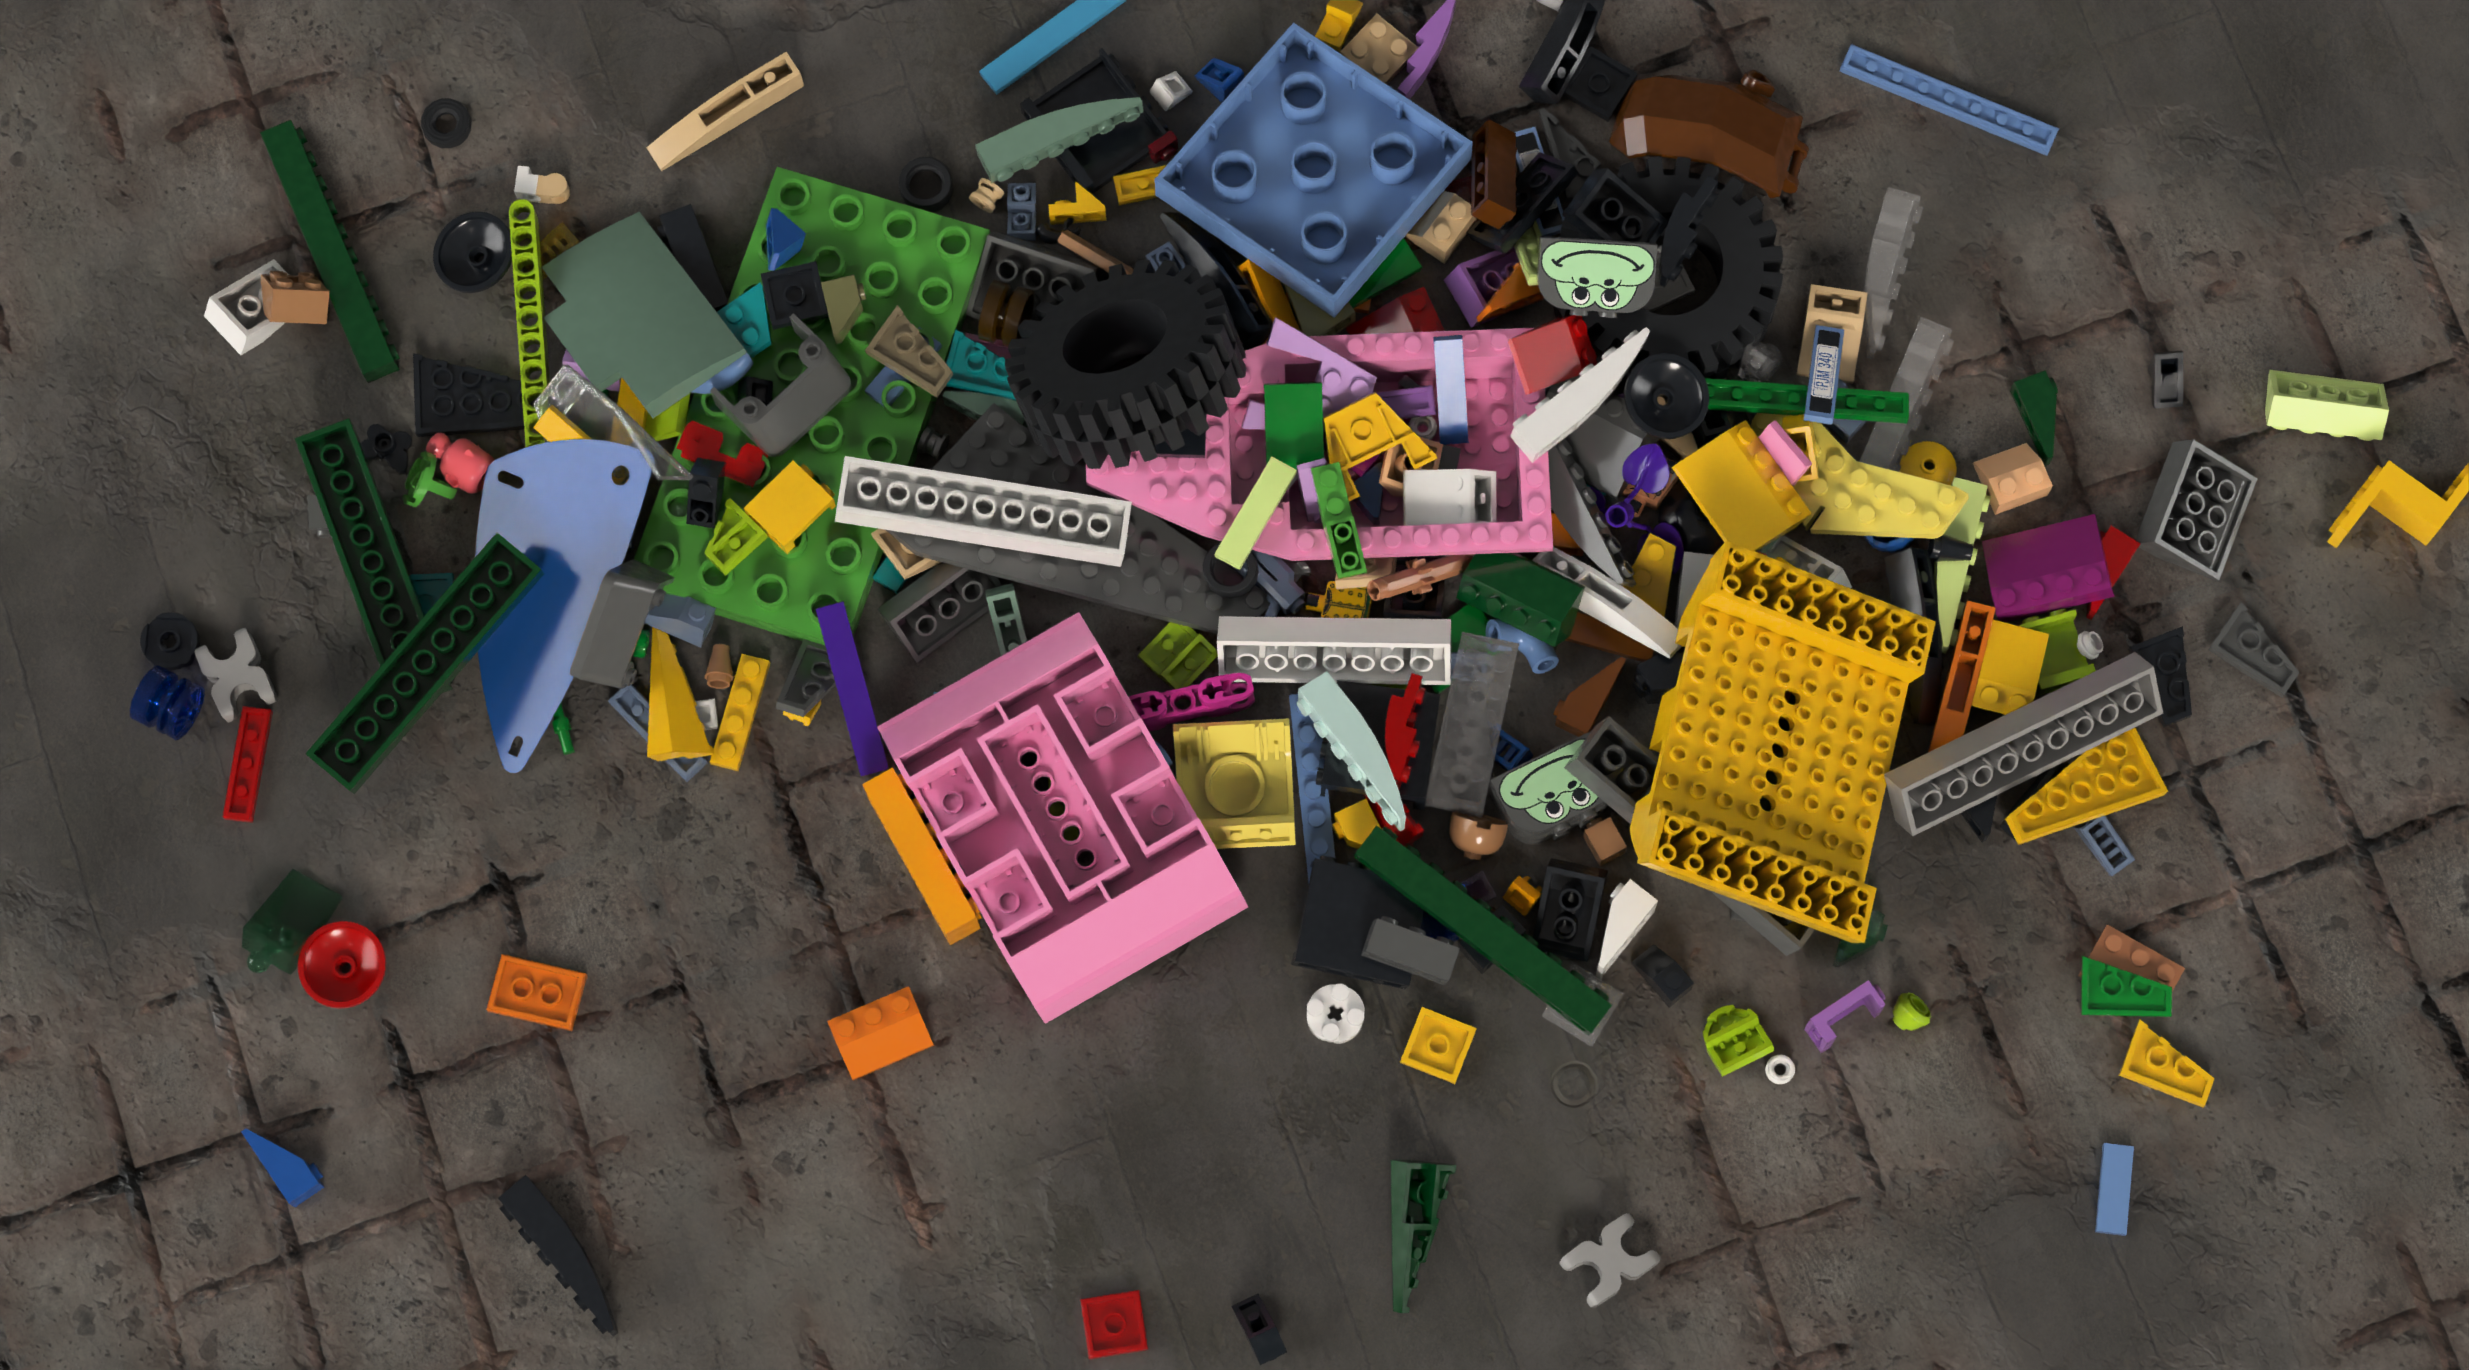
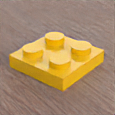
[1400,1007,1477,1084]

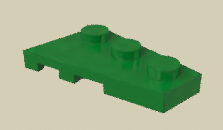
[2081,956,2172,1017]

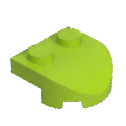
[1703,1005,1775,1077]

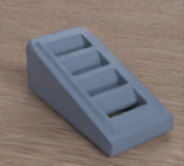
[2074,816,2135,876]

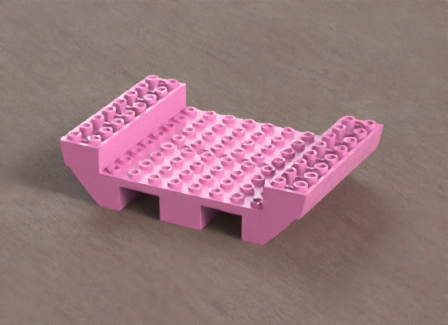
[877,612,1248,1024]

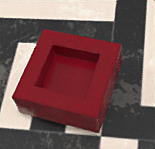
[1148,130,1178,164]

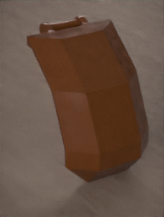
[1609,74,1809,198]

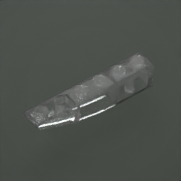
[1864,187,1923,359]

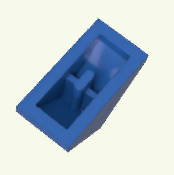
[1194,57,1244,103]
[766,208,806,271]

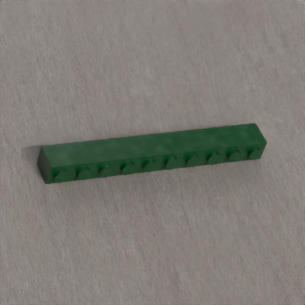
[260,120,400,383]
[1354,826,1612,1036]

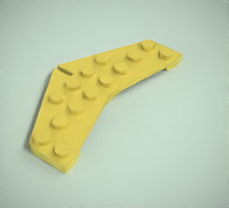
[1751,413,1969,539]

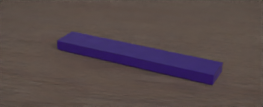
[815,601,889,776]

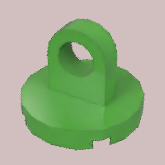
[402,451,458,507]

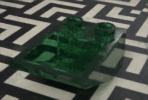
[242,869,342,975]

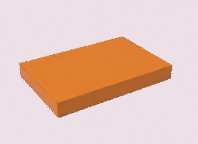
[486,954,587,1031]

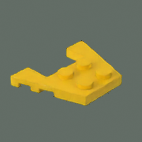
[1323,392,1437,502]

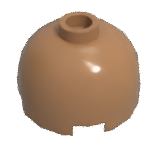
[1449,811,1508,860]

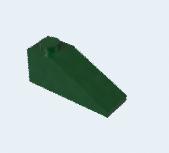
[2010,370,2058,466]

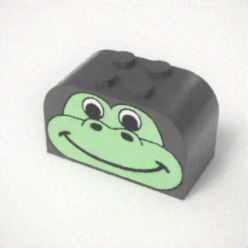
[1537,236,1658,318]
[1488,731,1609,844]

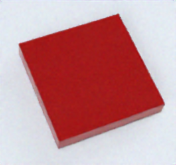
[1080,1290,1148,1359]

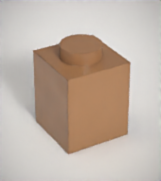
[1583,817,1627,866]

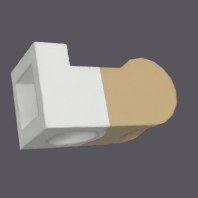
[514,166,570,204]

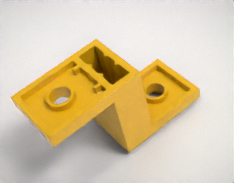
[2327,460,2469,548]

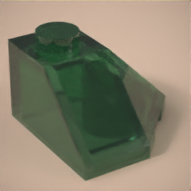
[1832,908,1888,967]

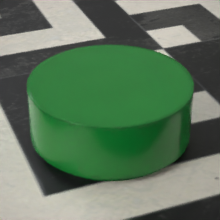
[633,629,650,659]

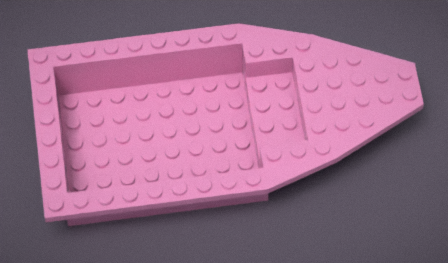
[1086,328,1553,561]

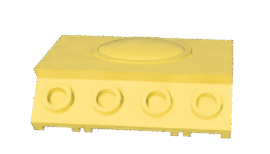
[1173,718,1296,849]

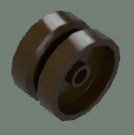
[978,280,1035,347]

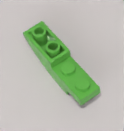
[1310,462,1367,579]

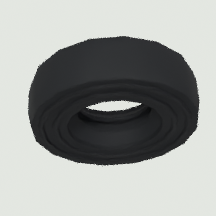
[421,98,472,148]

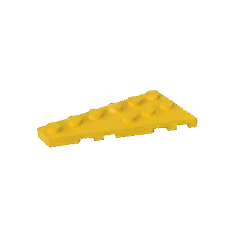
[2005,728,2168,845]

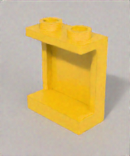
[744,460,836,554]

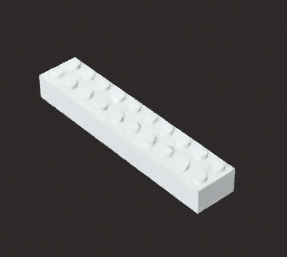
[835,456,1132,567]

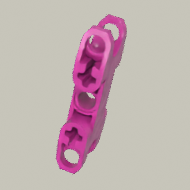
[1129,673,1255,732]

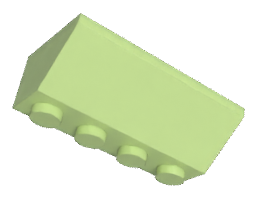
[2265,370,2389,441]

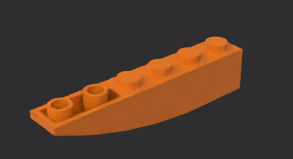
[1928,600,1996,752]

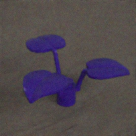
[1590,443,1684,574]

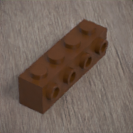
[1471,119,1517,229]

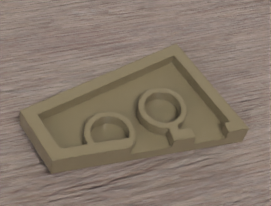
[865,305,953,397]

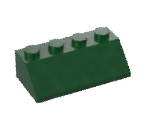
[1456,553,1585,647]

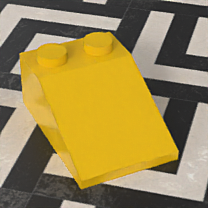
[1971,619,2049,715]

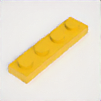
[710,654,771,771]

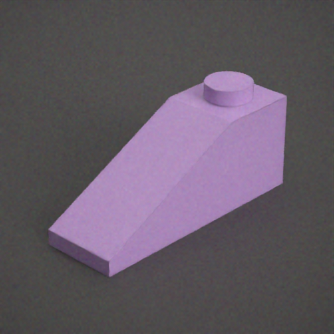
[1297,458,1326,523]

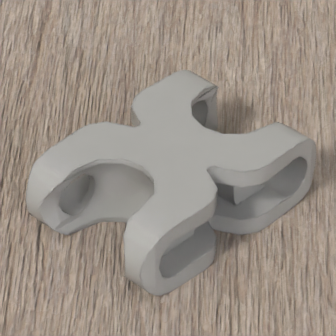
[194,627,278,723]
[1559,1213,1661,1308]

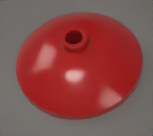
[298,921,386,1009]

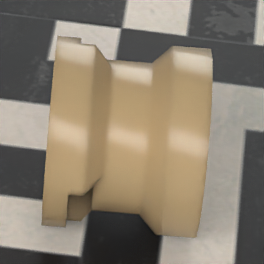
[969,178,1004,213]

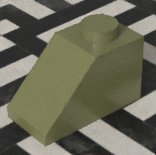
[821,275,866,344]

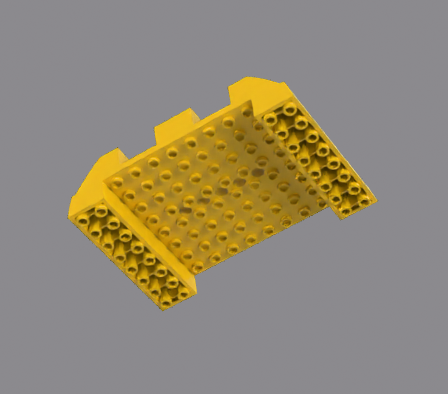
[1630,540,1936,943]

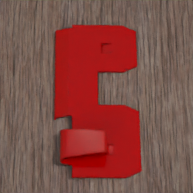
[676,420,768,487]

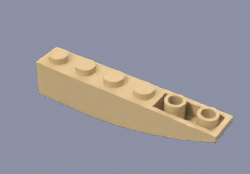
[646,52,804,171]

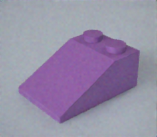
[1444,247,1519,328]

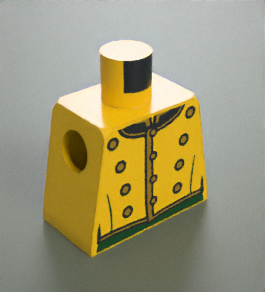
[1306,581,1372,618]

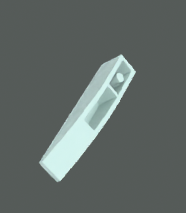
[1297,671,1406,831]

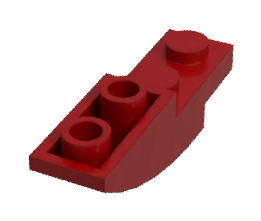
[1384,673,1426,790]

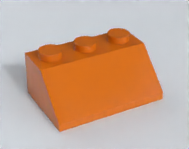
[827,986,934,1080]

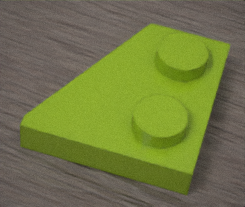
[704,498,768,576]

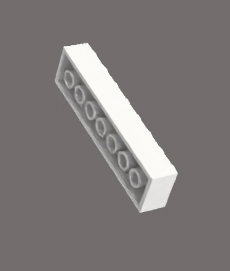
[1217,616,1451,685]

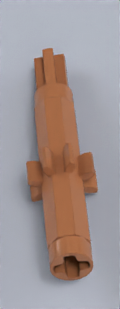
[1367,554,1475,601]

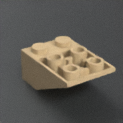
[1797,284,1868,384]

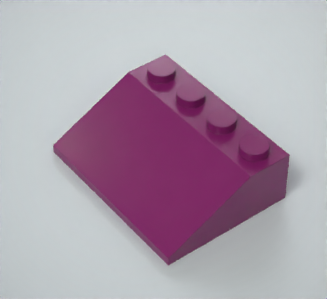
[1982,514,2115,622]

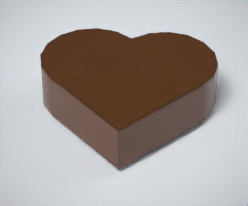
[1740,70,1775,98]

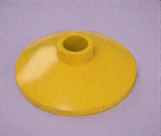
[1899,441,1957,485]

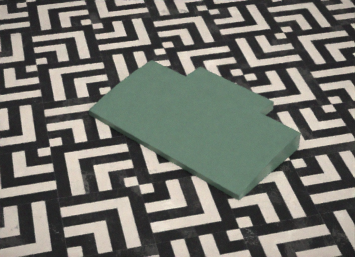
[542,212,747,419]

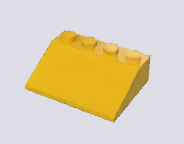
[1672,420,1812,552]

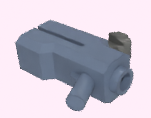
[1232,550,1311,617]

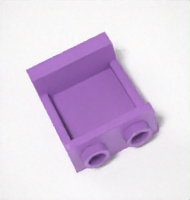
[1804,980,1886,1053]

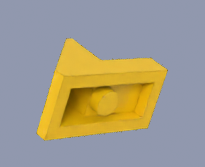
[1315,0,1363,52]
[1048,182,1107,225]

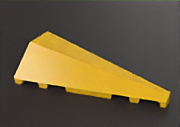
[647,627,714,761]

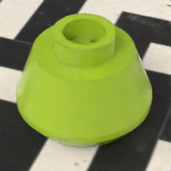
[1892,993,1931,1031]

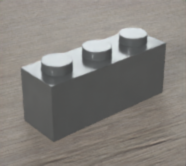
[1361,916,1460,985]

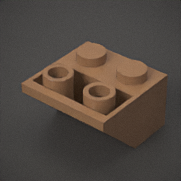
[261,271,330,324]

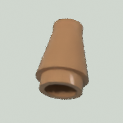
[705,644,733,689]

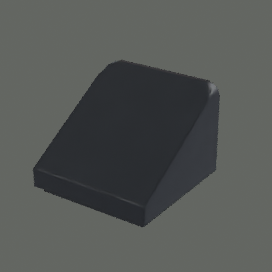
[737,376,773,406]

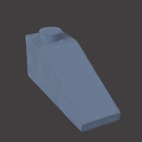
[644,594,716,648]

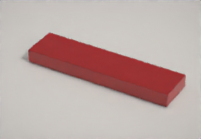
[222,706,273,823]

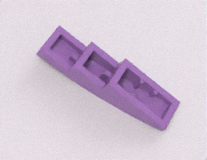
[1397,0,1456,100]

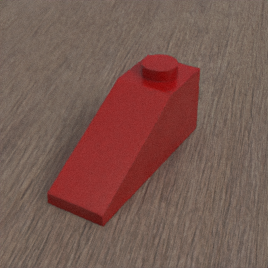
[2086,525,2141,620]

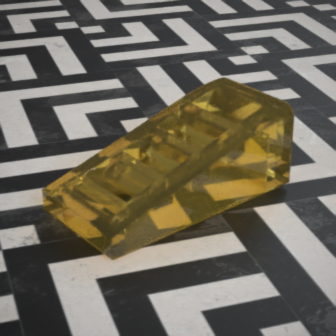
[524,222,580,279]

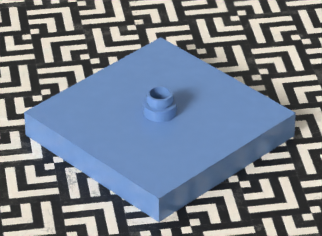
[1154,22,1473,318]

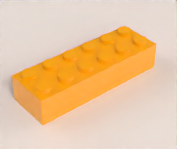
[862,768,982,945]

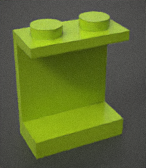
[2020,608,2096,696]

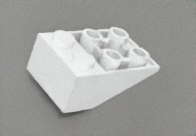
[1403,469,1497,526]

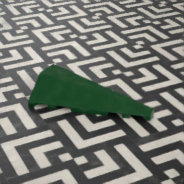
[1391,1160,1456,1313]

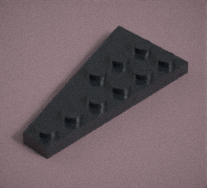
[413,353,586,437]

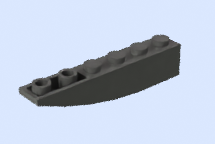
[1548,439,1636,587]

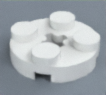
[1307,984,1365,1044]

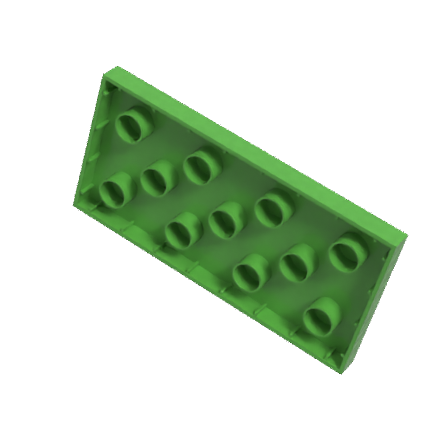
[634,167,991,645]

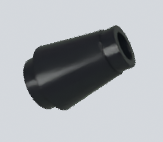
[1928,534,1973,562]

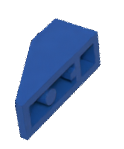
[241,1129,324,1207]

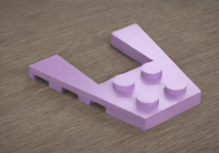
[1241,317,1377,431]

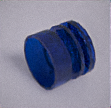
[130,665,205,740]

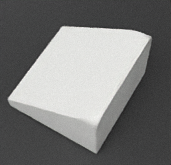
[1150,71,1193,111]

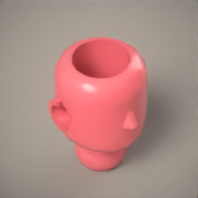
[426,433,495,494]

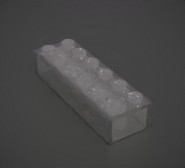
[1425,632,1519,818]

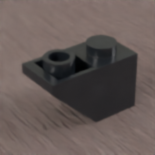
[686,458,726,529]

